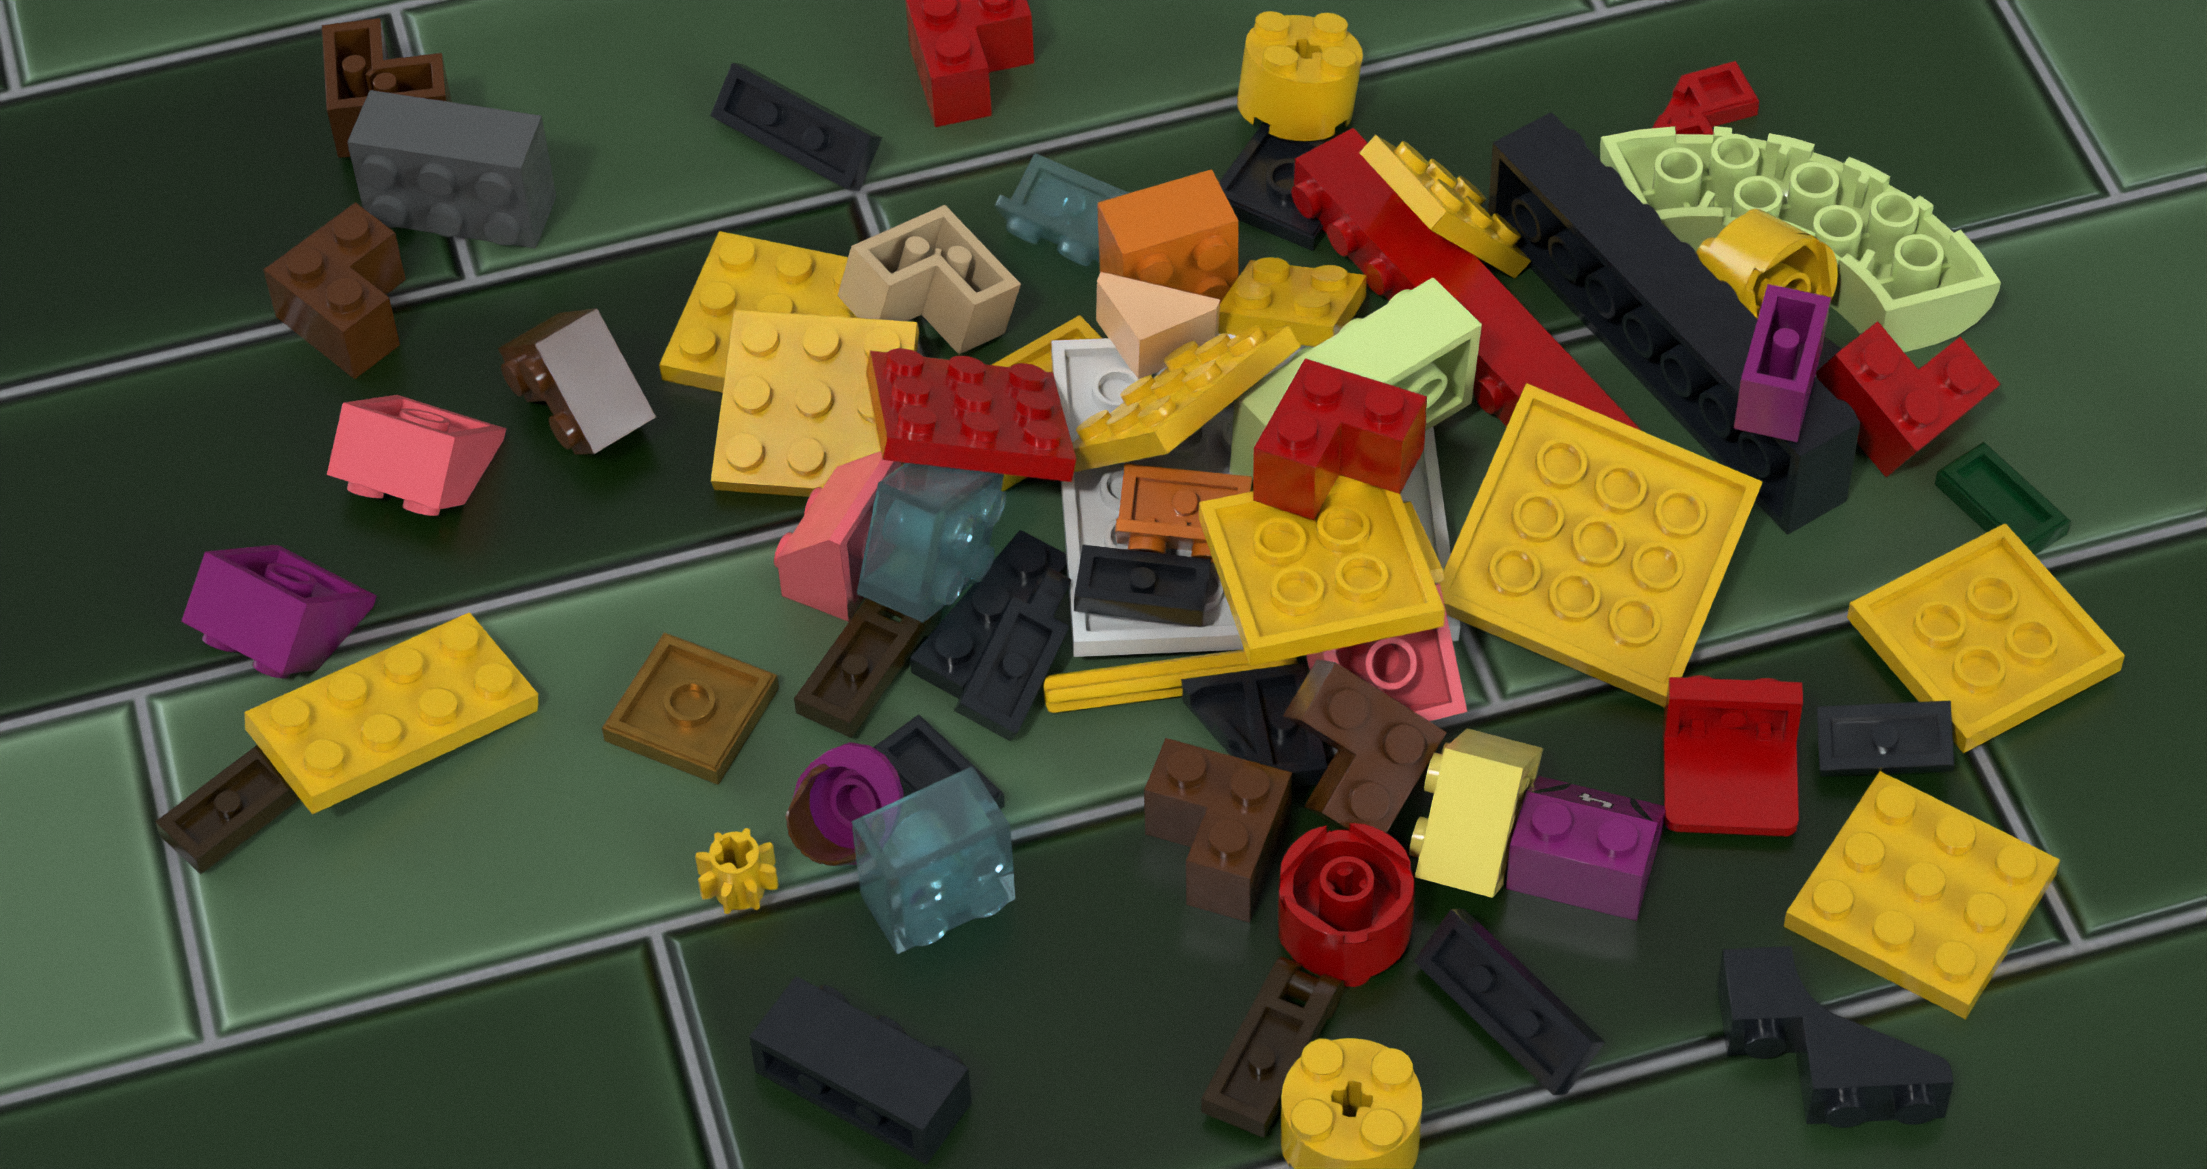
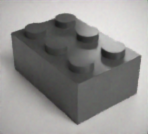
[347,90,556,249]

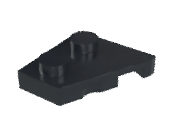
[1181,663,1328,788]

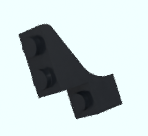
[1717,946,1954,1128]

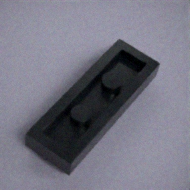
[710,63,883,191]
[910,530,1068,699]
[1414,909,1605,1096]

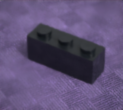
[749,976,972,1165]

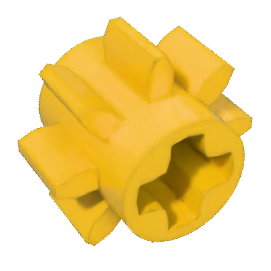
[695,828,779,914]

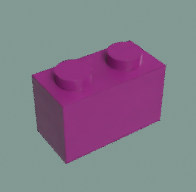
[1734,284,1831,442]

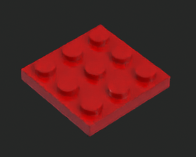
[866,348,1077,482]

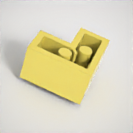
[1409,728,1543,898]

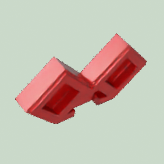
[1652,61,1759,135]

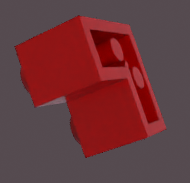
[905,0,1034,127]
[1816,321,2001,477]
[1253,358,1427,520]

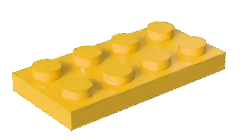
[244,612,538,815]

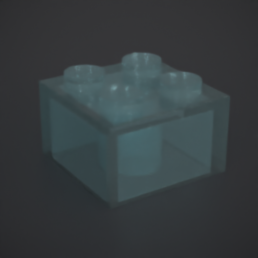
[857,463,1006,622]
[852,766,1016,954]

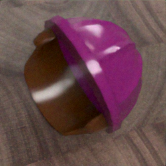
[785,742,904,866]

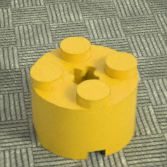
[1237,11,1363,141]
[1696,208,1838,319]
[1281,1038,1422,1169]

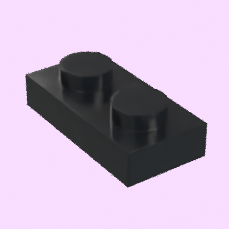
[1074,545,1211,626]
[1817,701,1954,777]

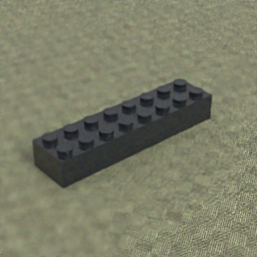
[1488,112,1861,535]

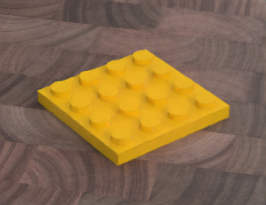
[1438,383,1762,707]

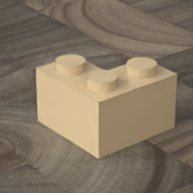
[837,205,1021,355]

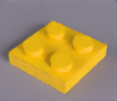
[1218,257,1367,347]

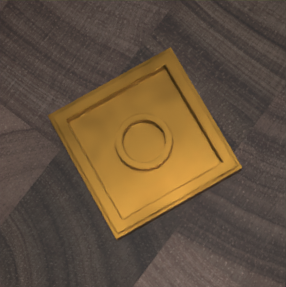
[602,632,779,785]

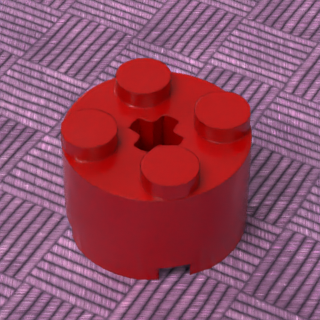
[1278,823,1415,987]

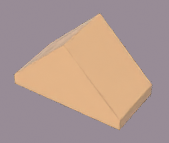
[1096,272,1220,379]

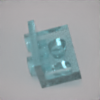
[994,153,1128,266]

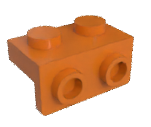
[1115,464,1252,563]

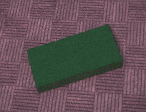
[1935,442,2071,555]

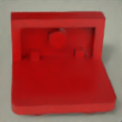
[1663,675,1803,836]

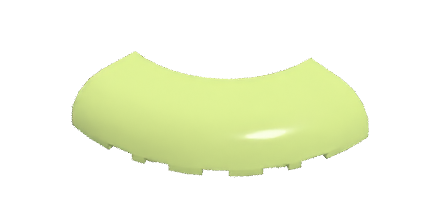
[1600,126,2001,352]

